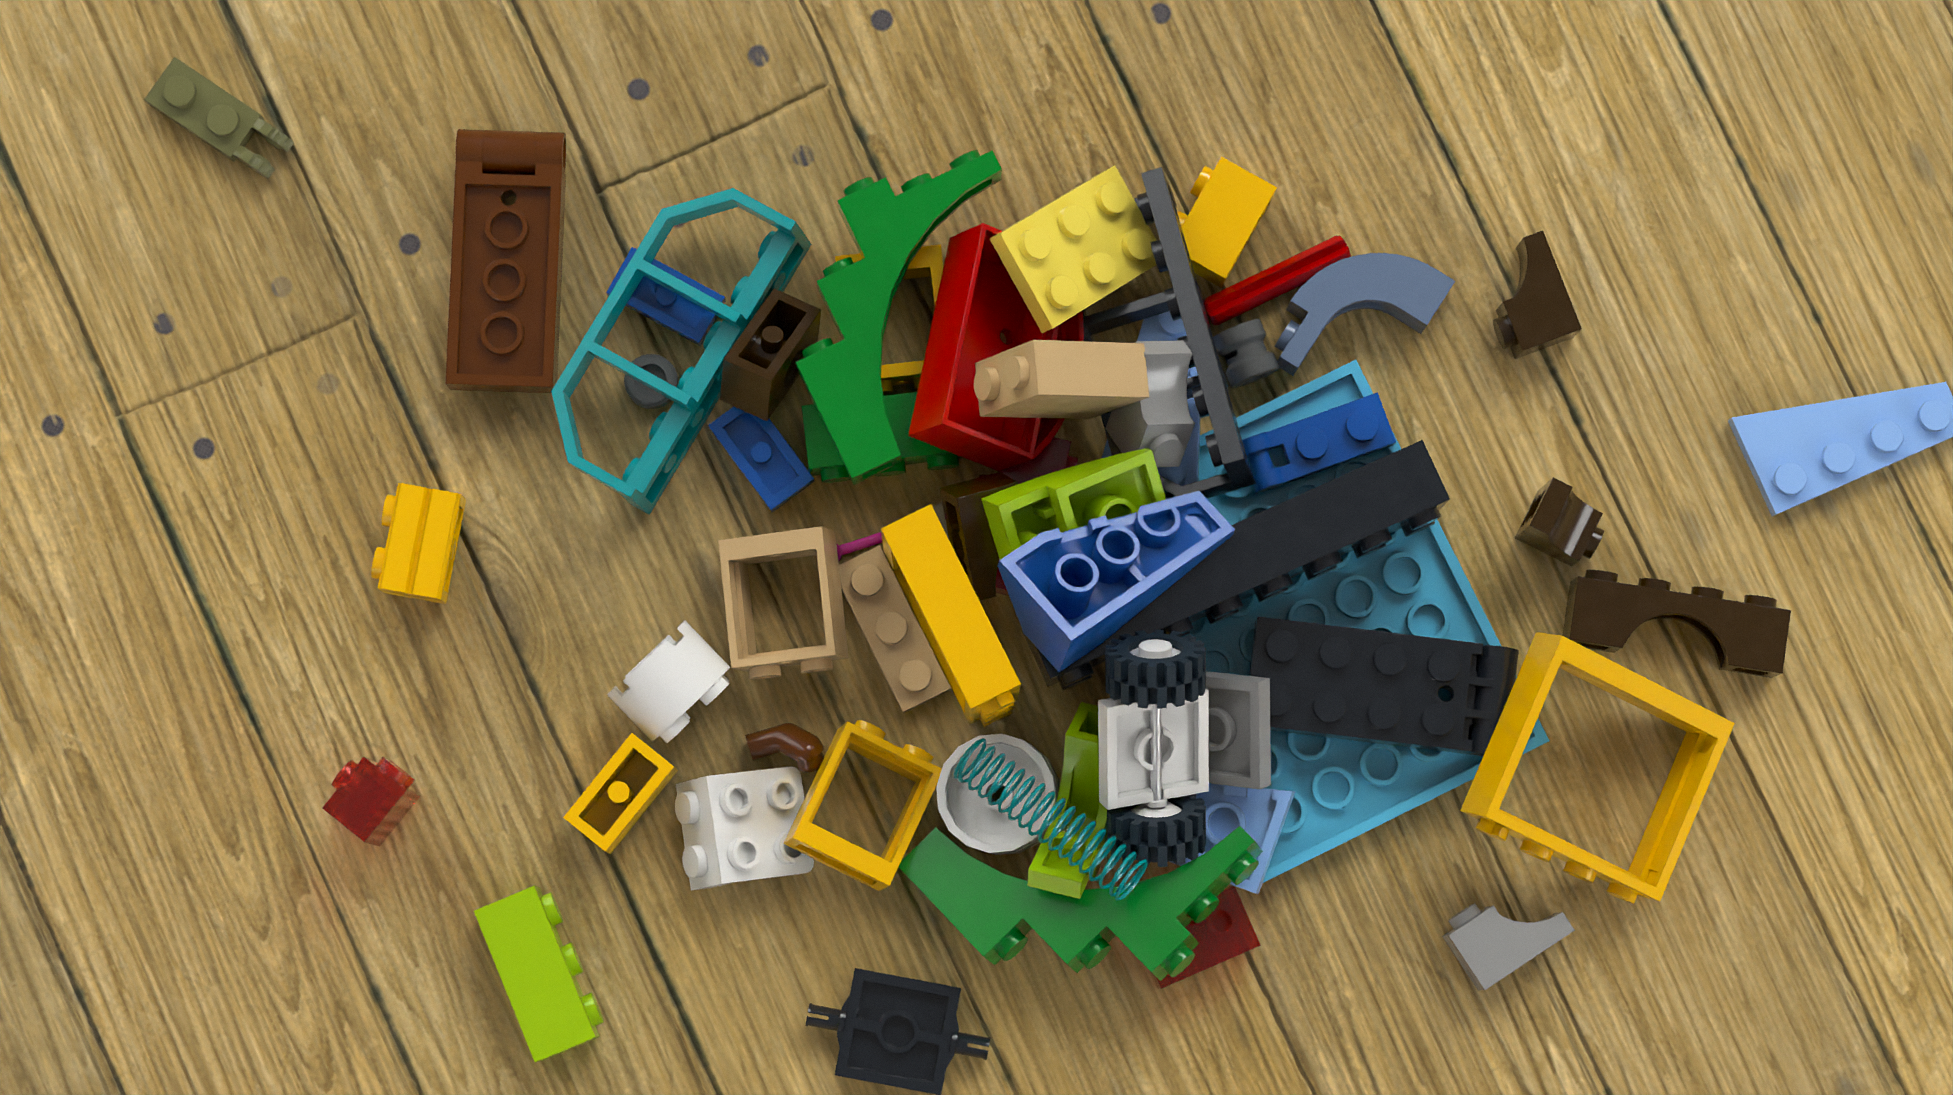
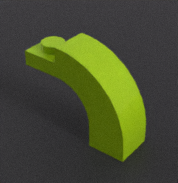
[1027,702,1107,899]

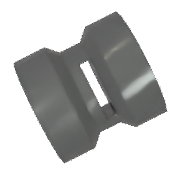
[1213,319,1280,389]

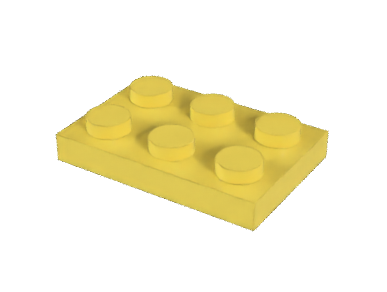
[990,165,1157,333]

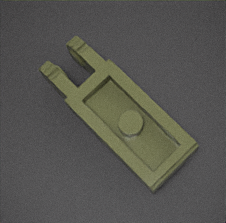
[144,57,294,179]

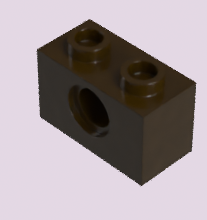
[720,288,821,421]

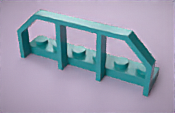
[551,188,812,515]

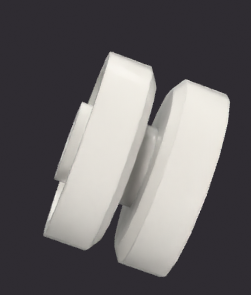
[936,734,1060,855]

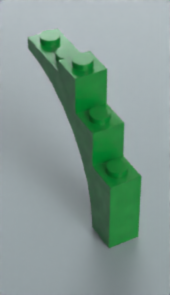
[796,150,1002,485]
[899,826,1263,981]

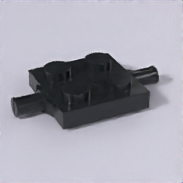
[805,968,991,1095]

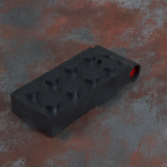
[1249,617,1519,756]

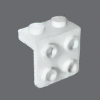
[675,767,814,891]

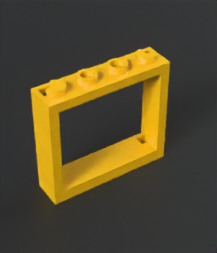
[881,504,1021,727]
[1460,632,1735,904]

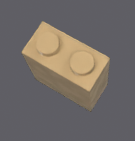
[974,340,1149,419]

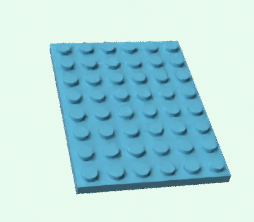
[1189,360,1549,883]

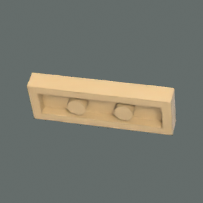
[839,545,951,713]

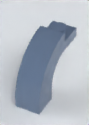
[1274,253,1455,376]

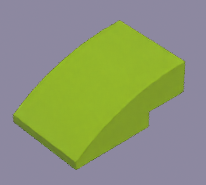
[981,448,1166,559]

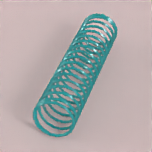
[954,738,1148,901]

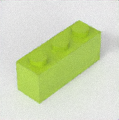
[474,886,604,1062]

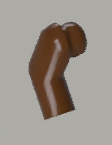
[745,723,824,773]

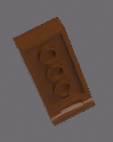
[445,129,567,393]

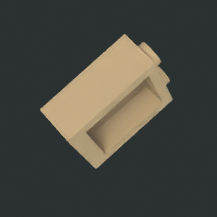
[718,526,849,679]

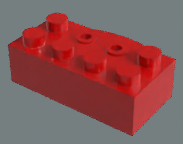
[908,223,1084,471]

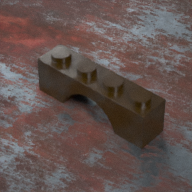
[1562,570,1791,678]

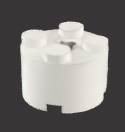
[607,620,730,743]

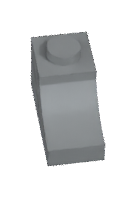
[1106,340,1195,467]
[1442,903,1575,990]

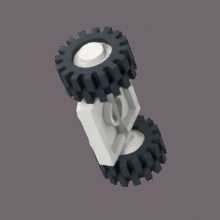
[1098,630,1209,867]

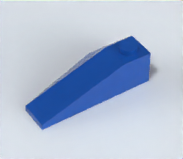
[998,491,1235,672]

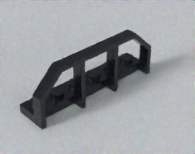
[1083,167,1256,499]

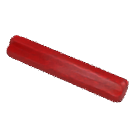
[1203,235,1351,325]

